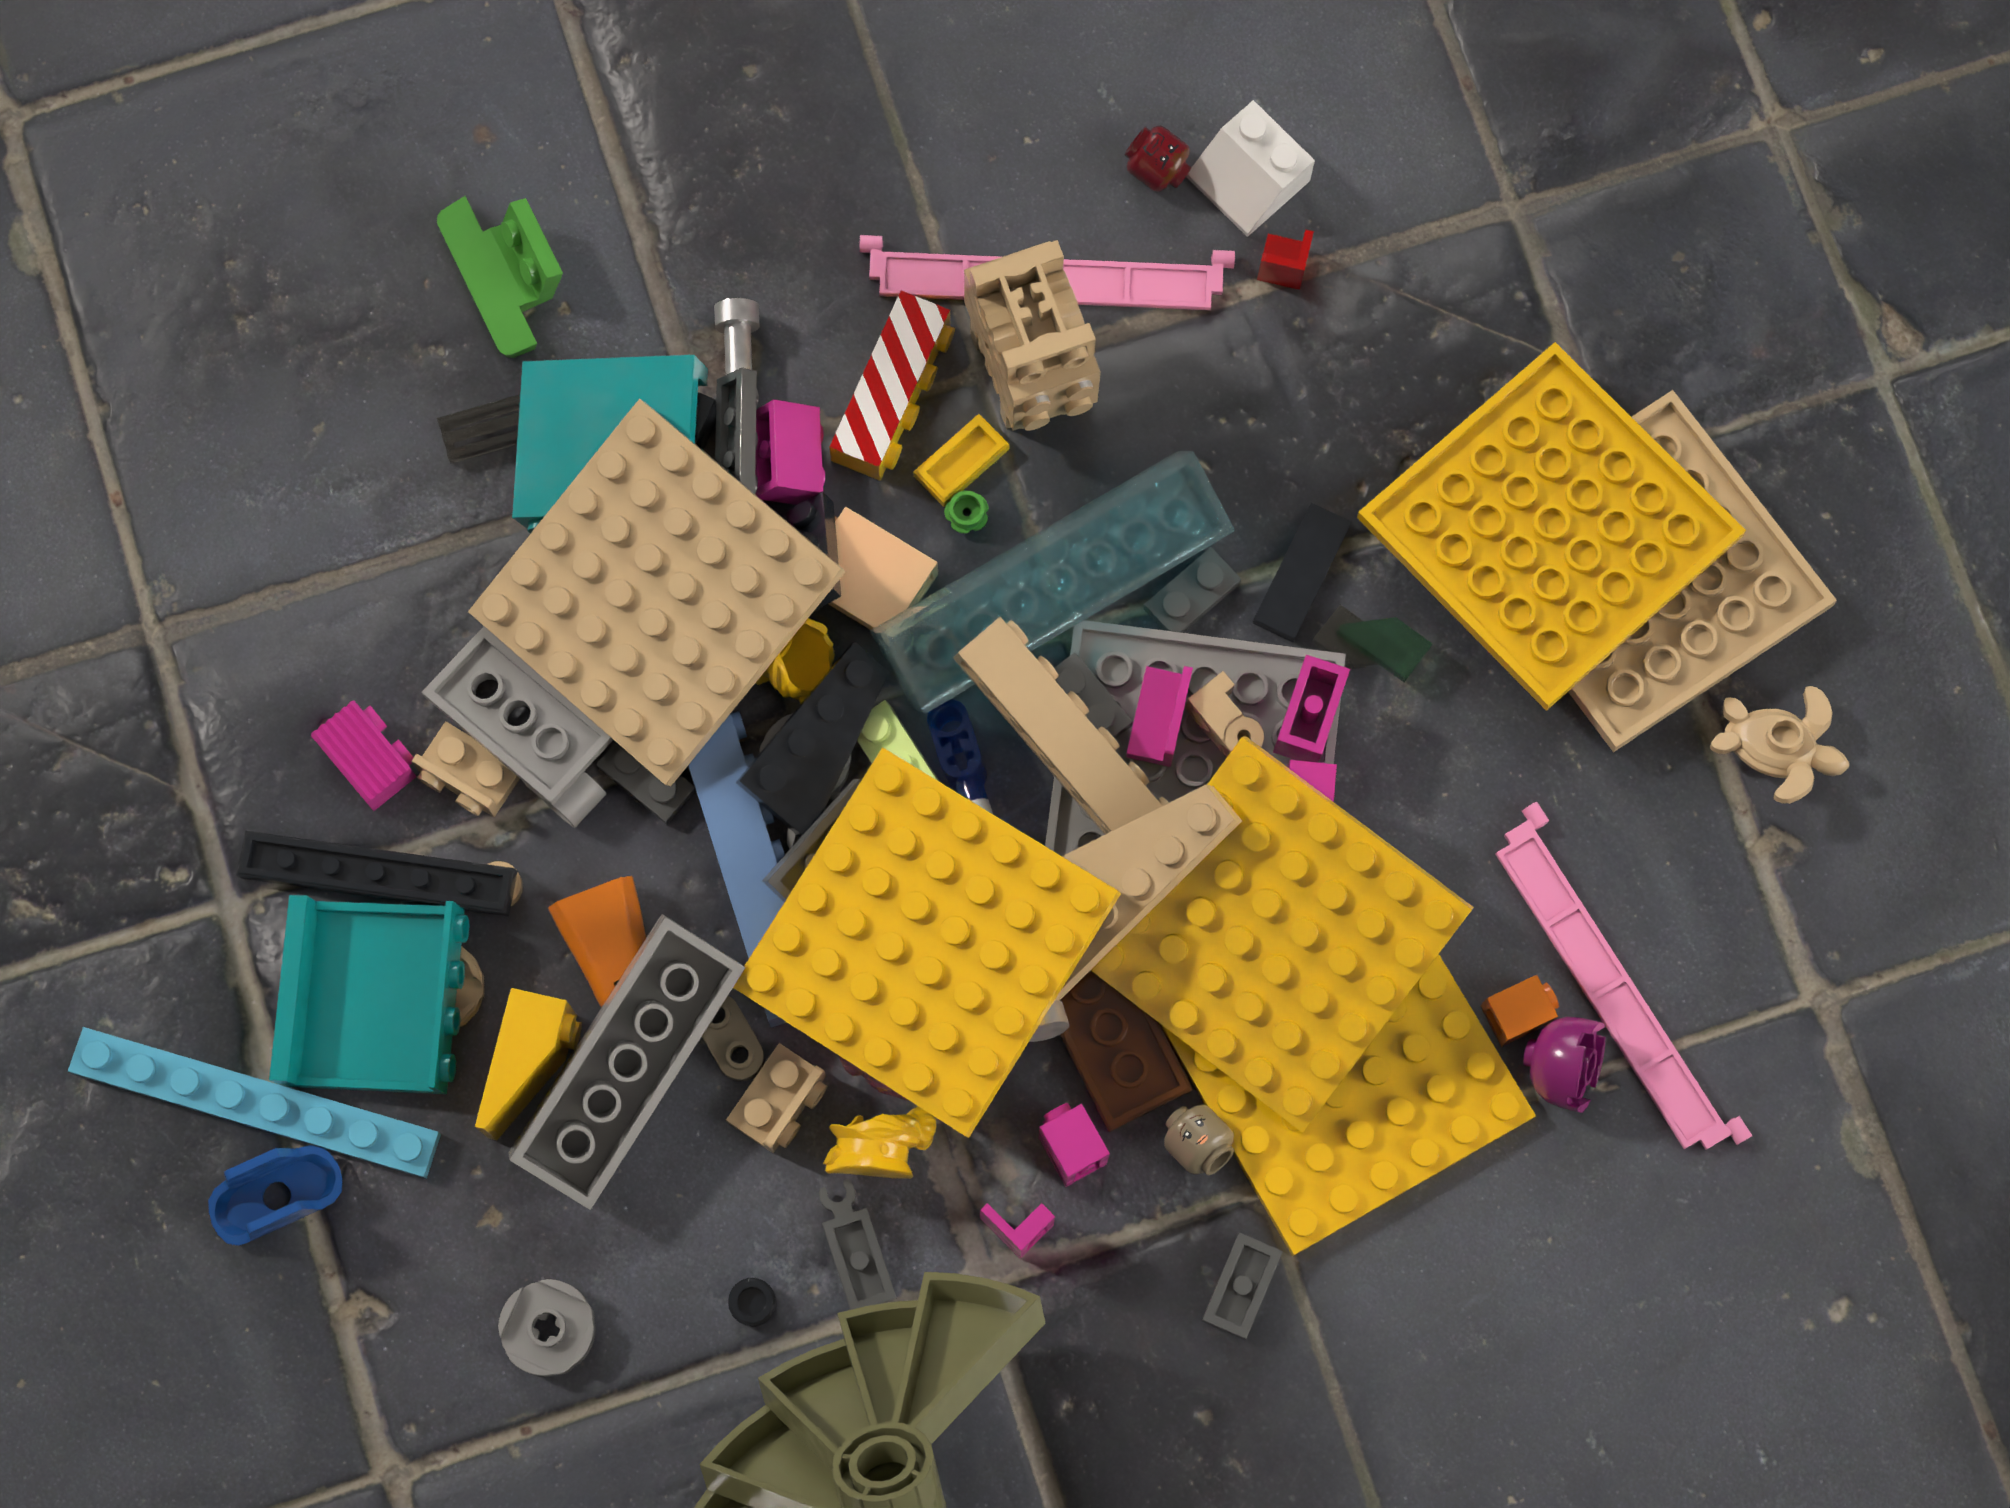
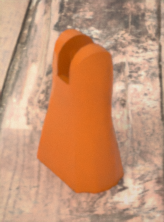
[548,876,646,1008]

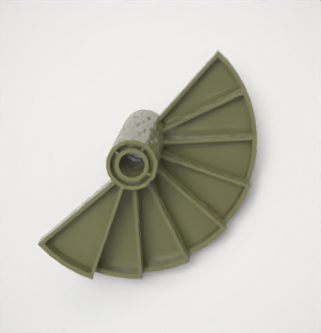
[694,1272,1046,1508]

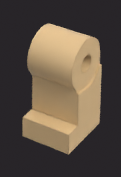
[1184,671,1264,757]

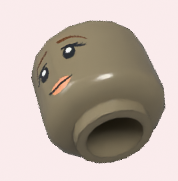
[1164,1105,1234,1175]

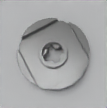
[498,1279,596,1377]

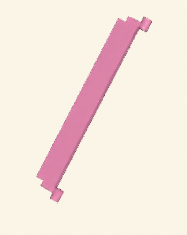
[860,235,1235,310]
[1495,802,1752,1150]

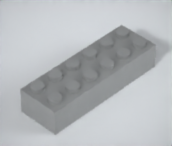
[508,914,745,1210]

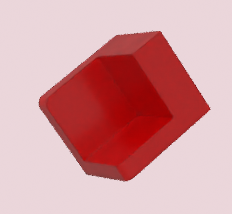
[1257,229,1314,290]

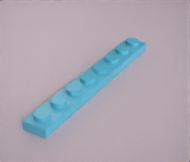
[68,1027,441,1179]

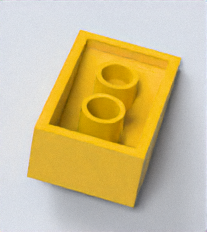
[475,988,582,1140]

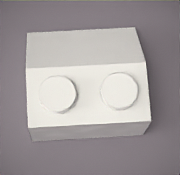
[1186,100,1315,237]

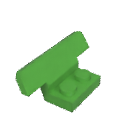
[437,196,563,358]

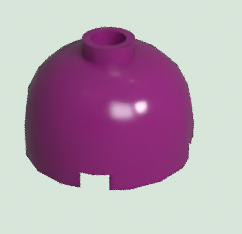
[1523,1016,1606,1113]

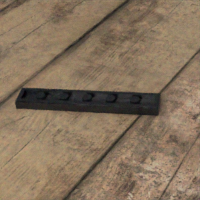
[236,831,518,916]

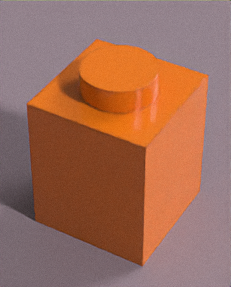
[1480,975,1559,1047]

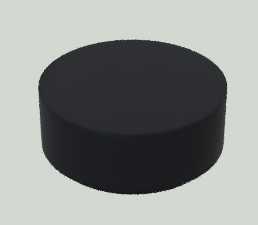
[728,1278,776,1327]

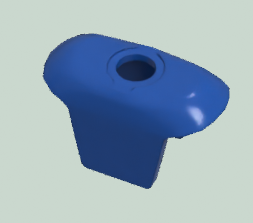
[208,1145,342,1246]

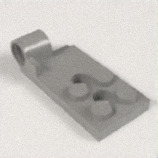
[422,626,613,828]

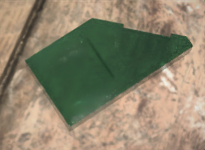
[1336,617,1432,683]

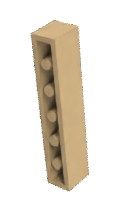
[953,617,1169,834]

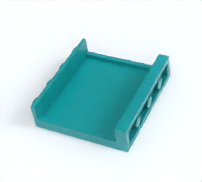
[512,355,708,533]
[269,895,470,1094]

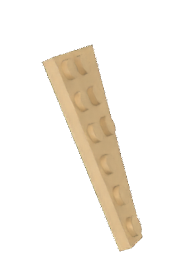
[1055,785,1242,1000]

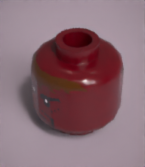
[1124,125,1192,192]

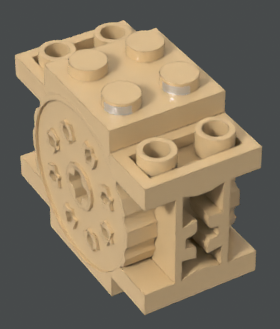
[964,240,1101,431]

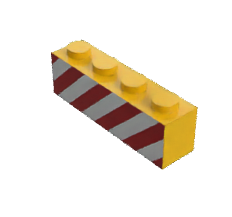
[829,290,955,481]

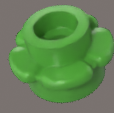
[944,491,989,534]

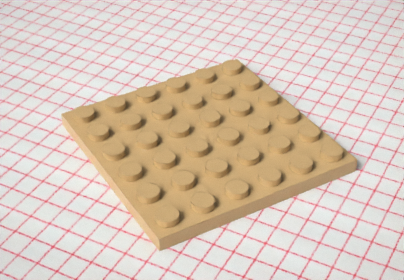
[1568,390,1837,752]
[468,398,846,786]

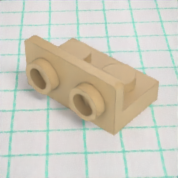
[411,721,520,817]
[726,1043,828,1153]

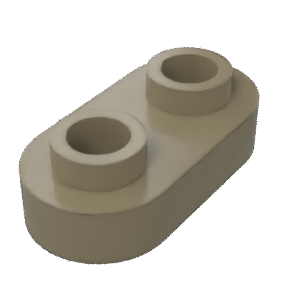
[702,996,765,1081]

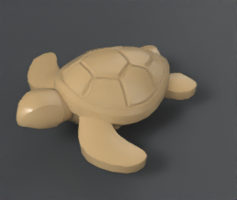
[1710,686,1849,804]

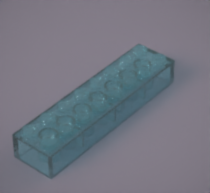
[870,451,1235,714]

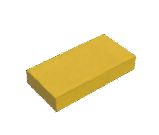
[913,414,1009,507]

